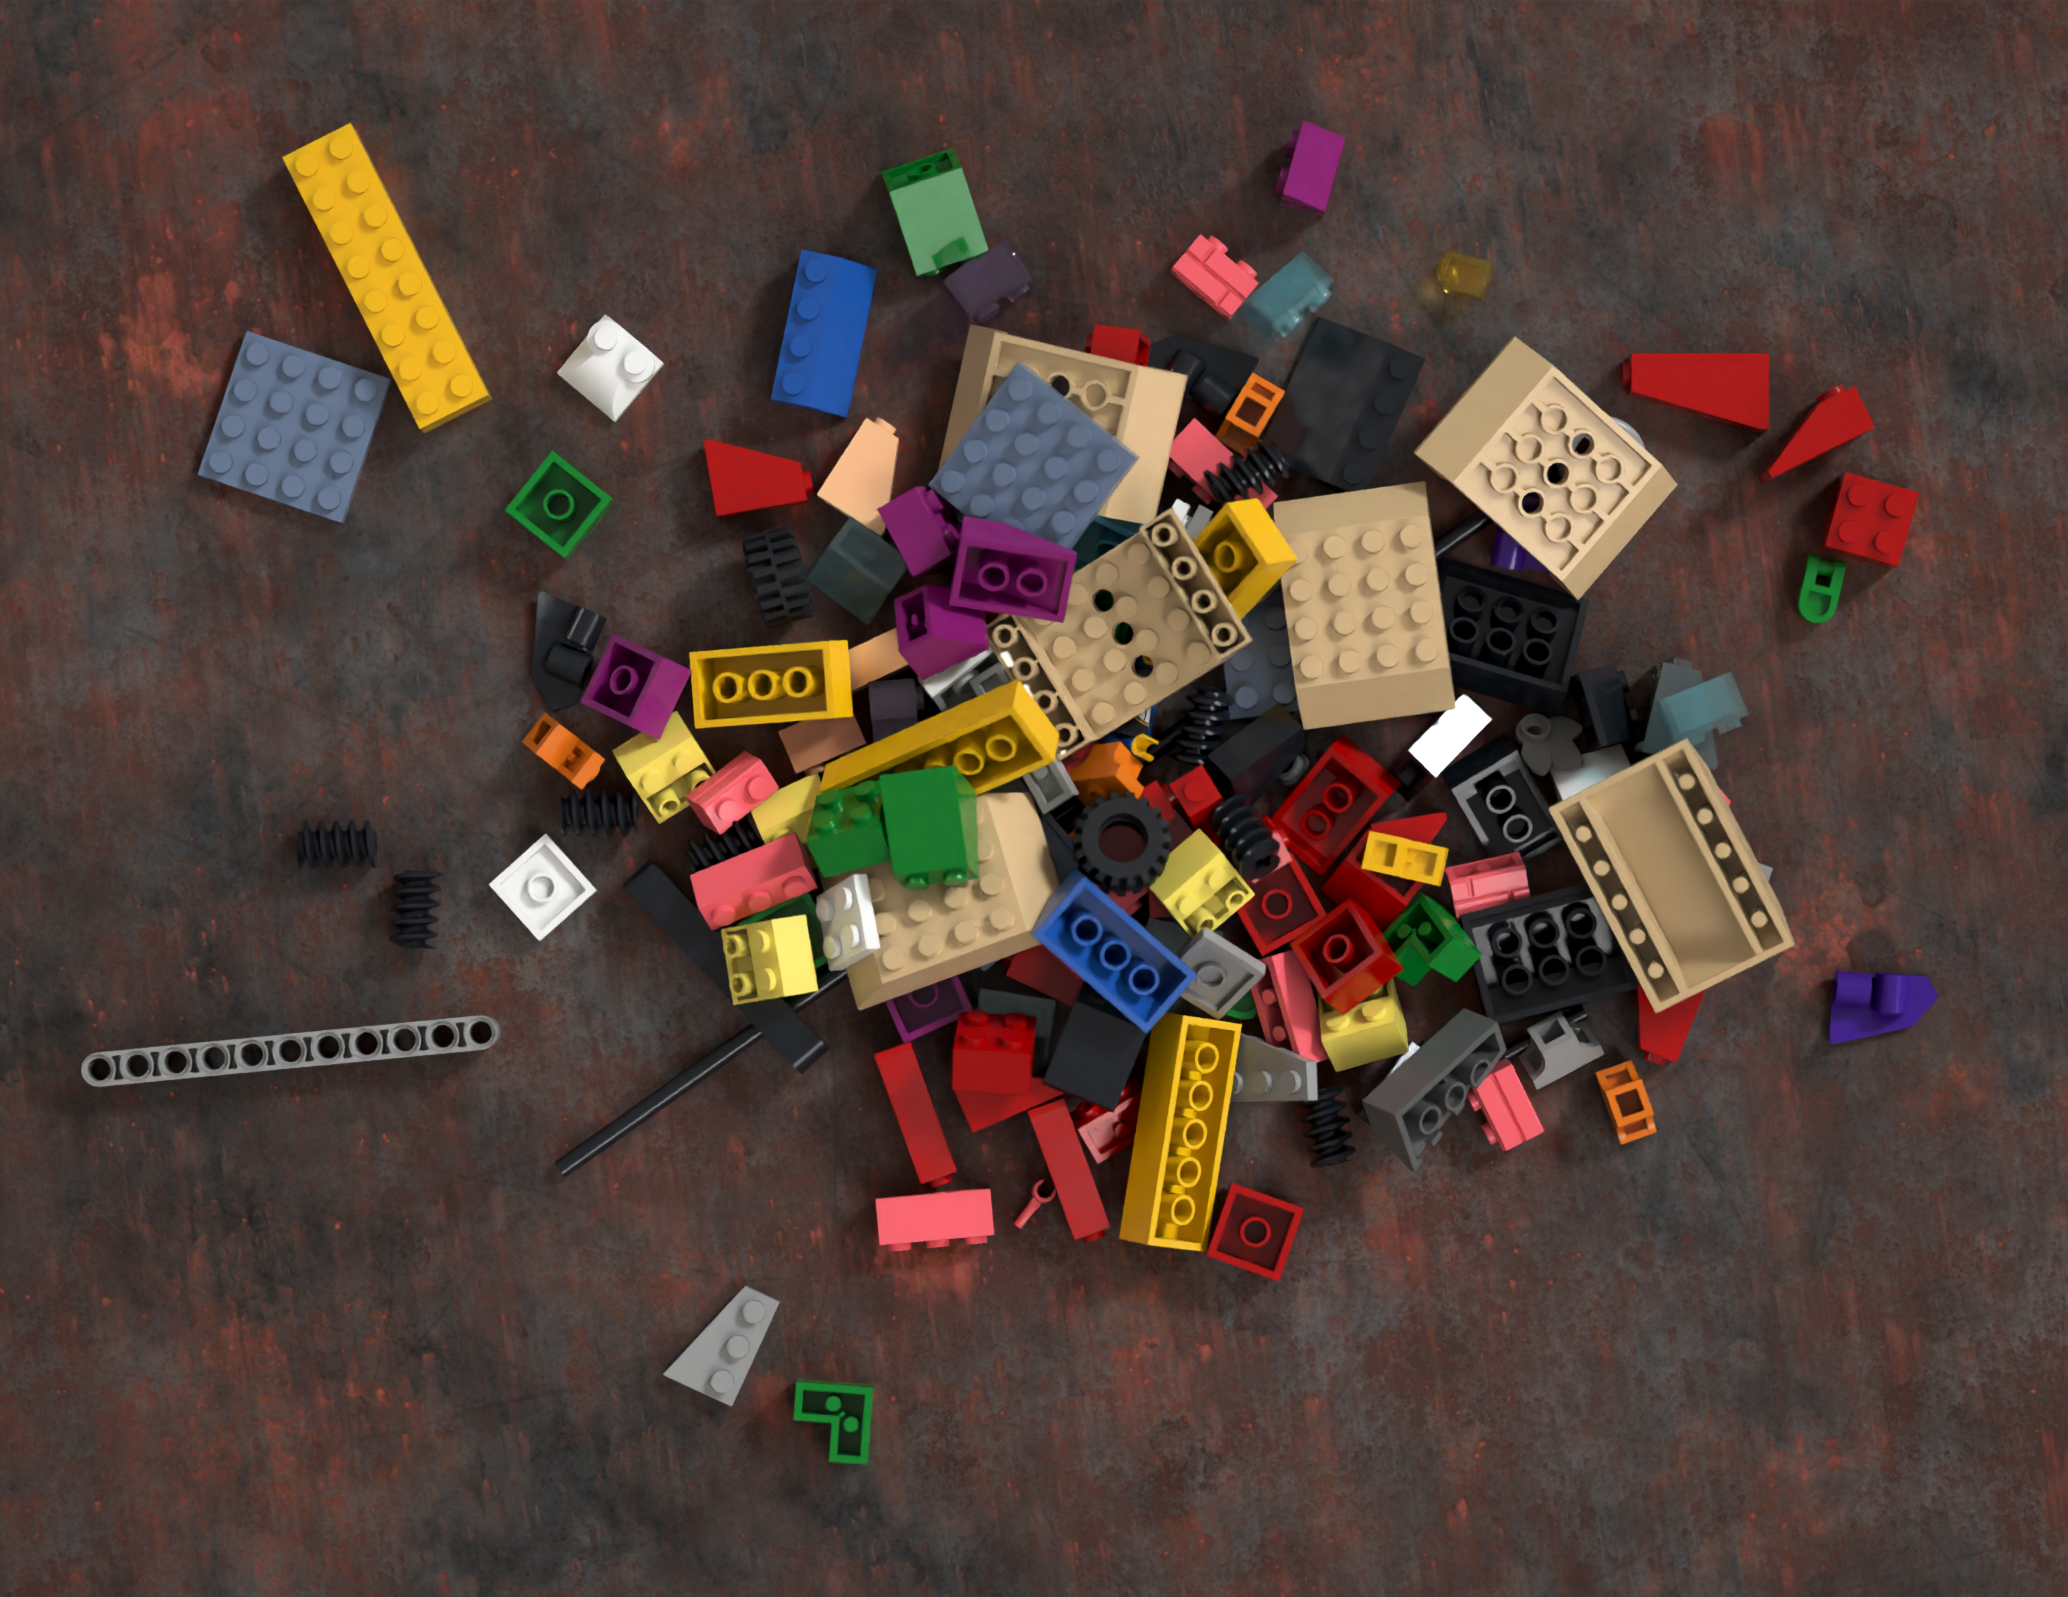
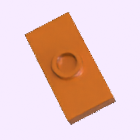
[1215,372,1285,457]
[1068,742,1144,806]
[1594,1060,1657,1145]

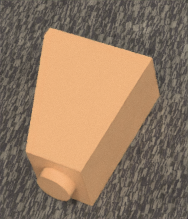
[817,417,899,539]
[848,628,911,694]

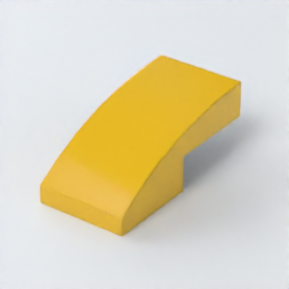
[1361,831,1449,887]

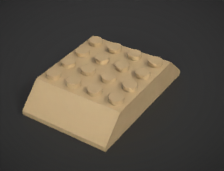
[1273,481,1456,730]
[1548,738,1795,1013]
[818,792,1061,1011]

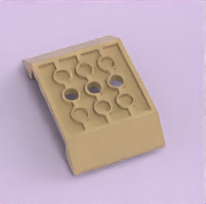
[938,324,1188,524]
[1413,336,1677,600]
[986,508,1253,761]

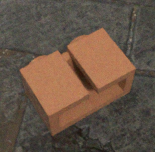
[778,713,867,777]

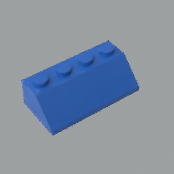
[771,249,878,418]
[1032,868,1198,1034]

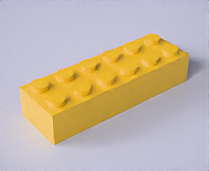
[819,679,1059,796]
[1119,1012,1242,1252]

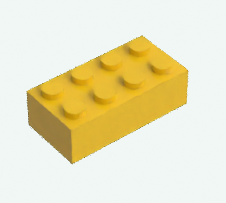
[1193,498,1297,621]
[689,640,853,729]

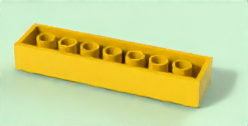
[282,123,492,434]

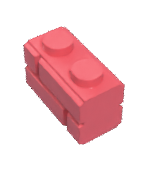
[1170,234,1259,322]
[685,751,779,835]
[1444,852,1530,921]
[1466,1058,1544,1151]

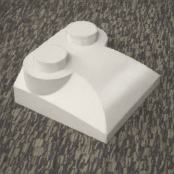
[557,314,664,422]
[917,646,1000,713]

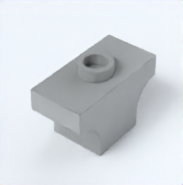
[1518,1011,1604,1090]

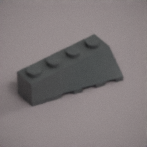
[1362,1008,1507,1172]

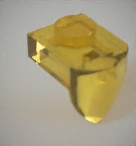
[1436,251,1495,302]

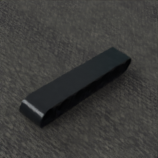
[622,859,830,1075]

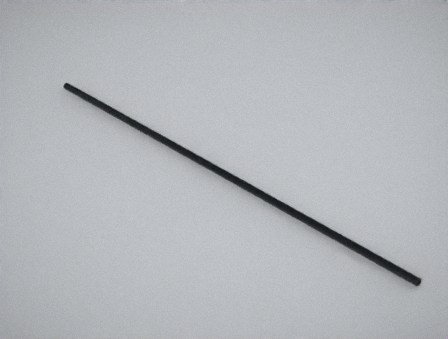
[555,463,1559,1177]

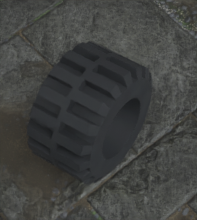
[742,524,815,628]
[1073,792,1171,896]

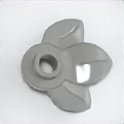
[1515,714,1583,776]

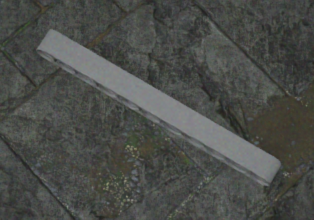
[81,1015,501,1087]

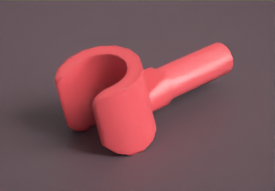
[1014,1180,1056,1229]

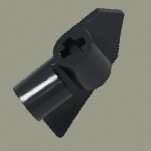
[1147,335,1259,420]
[531,591,607,711]

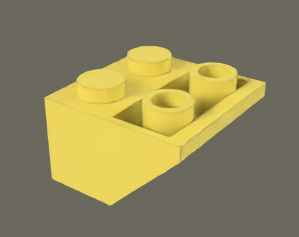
[612,710,716,824]
[751,773,822,870]
[1146,828,1255,939]
[721,915,818,1005]
[1317,978,1409,1072]

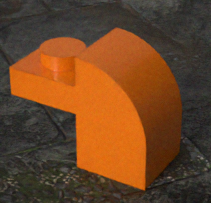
[522,712,605,790]

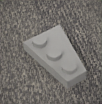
[1230,1033,1318,1102]
[663,1286,780,1407]

